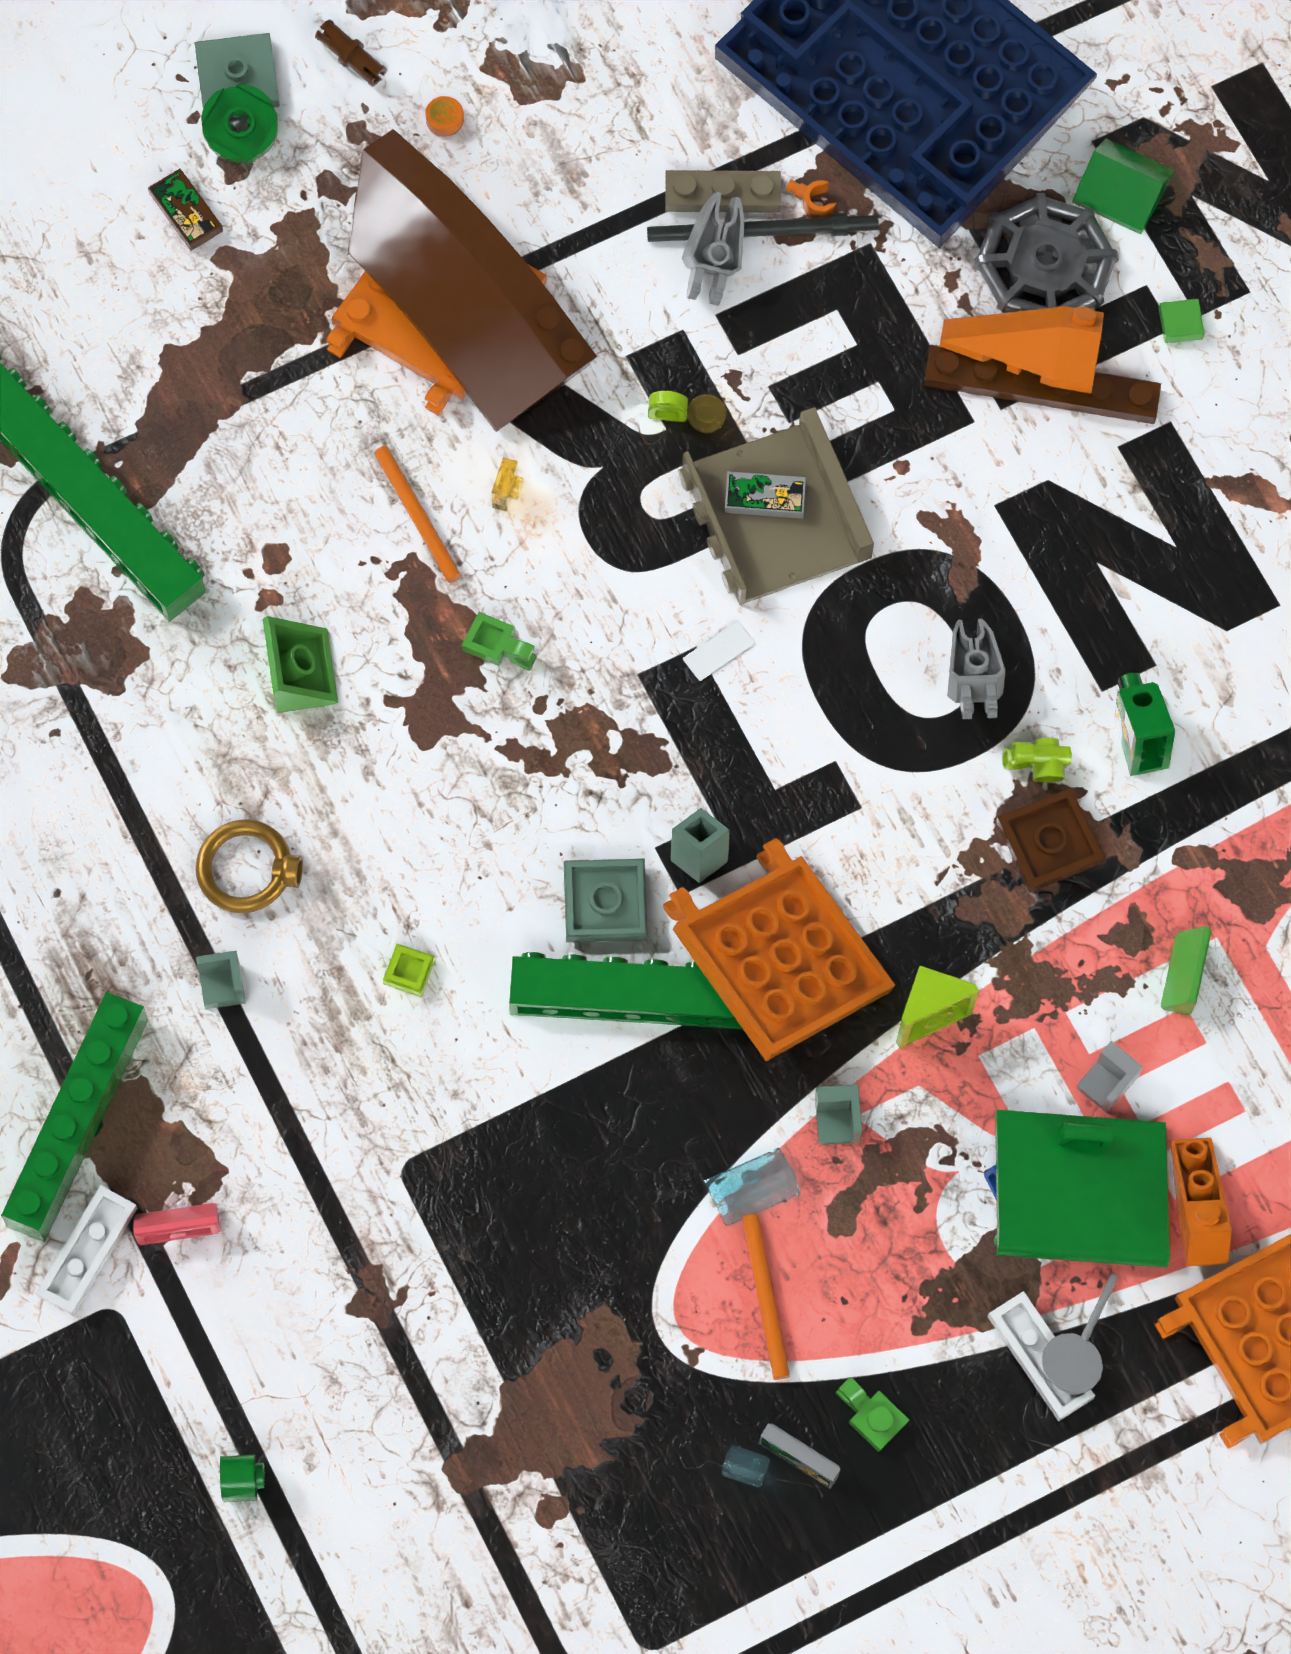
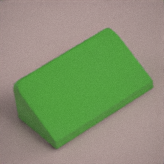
[1161,926,1212,1016]

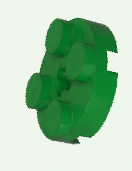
[201,84,278,164]

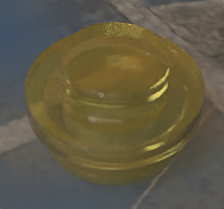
[687,394,726,433]

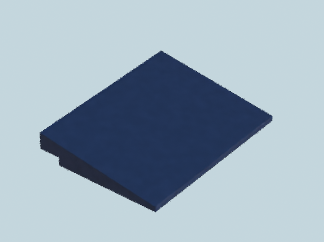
[715,0,1097,249]

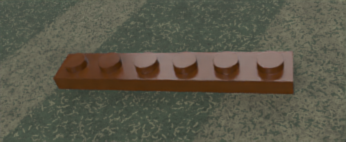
[923,344,1162,424]

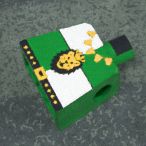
[1114,673,1175,777]

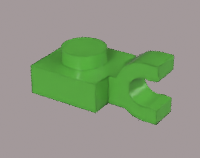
[462,612,537,671]
[835,1376,909,1452]

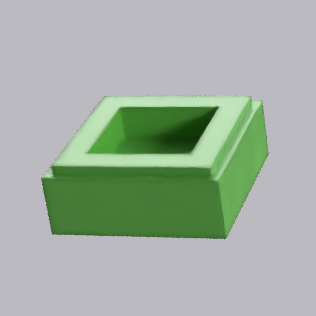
[1158,299,1205,343]

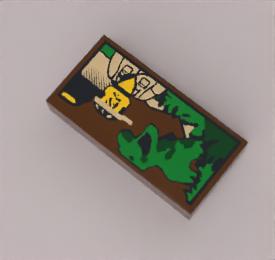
[148,168,223,251]

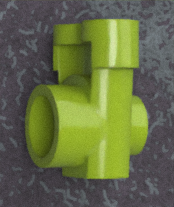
[1002,738,1072,783]

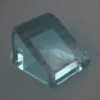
[721,1446,770,1488]

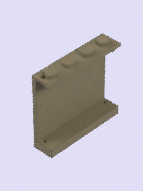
[678,407,874,605]

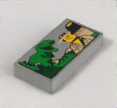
[724,471,806,519]
[759,1423,841,1489]

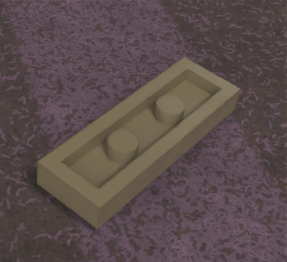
[665,170,781,213]

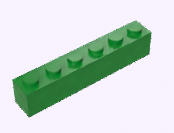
[509,952,743,1029]
[1,992,148,1242]

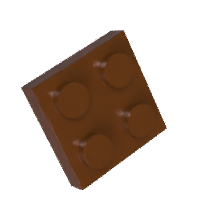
[996,788,1105,893]

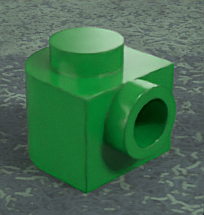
[220,1454,265,1503]

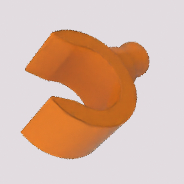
[786,179,837,218]

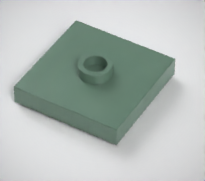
[194,33,280,108]
[564,858,648,942]

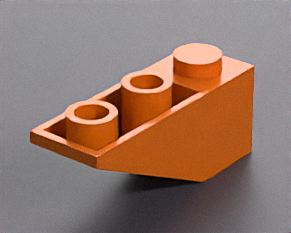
[1170,1137,1232,1266]

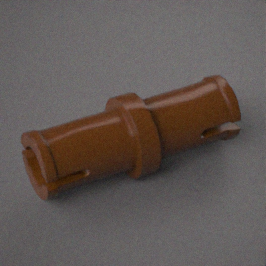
[315,19,387,87]

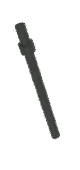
[647,213,879,242]

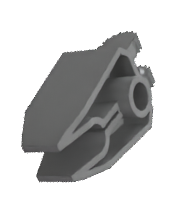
[681,192,744,306]
[947,619,1006,719]

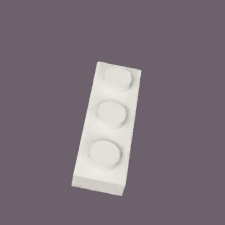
[36,1185,138,1316]
[988,1291,1095,1422]

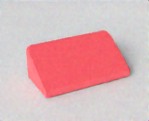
[133,1203,221,1246]

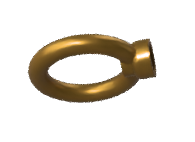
[196,819,303,913]

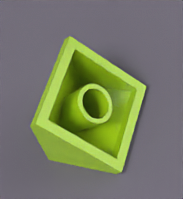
[896,966,979,1049]

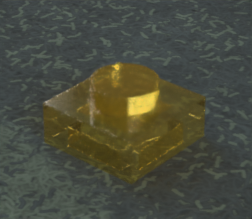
[491,457,524,512]

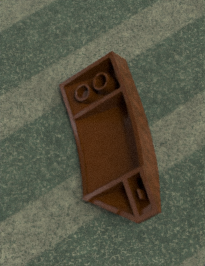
[347,129,597,432]

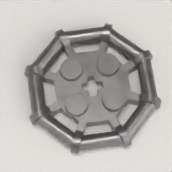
[973,193,1119,313]

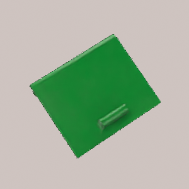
[994,1110,1170,1268]

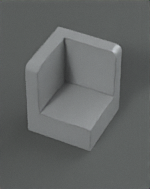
[1077,1041,1143,1114]

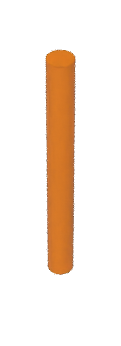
[374,445,461,583]
[742,1214,790,1380]

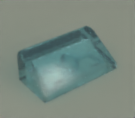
[704,1148,800,1226]

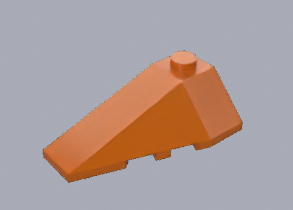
[939,306,1104,393]

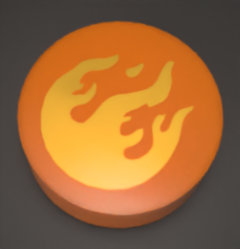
[425,96,464,137]

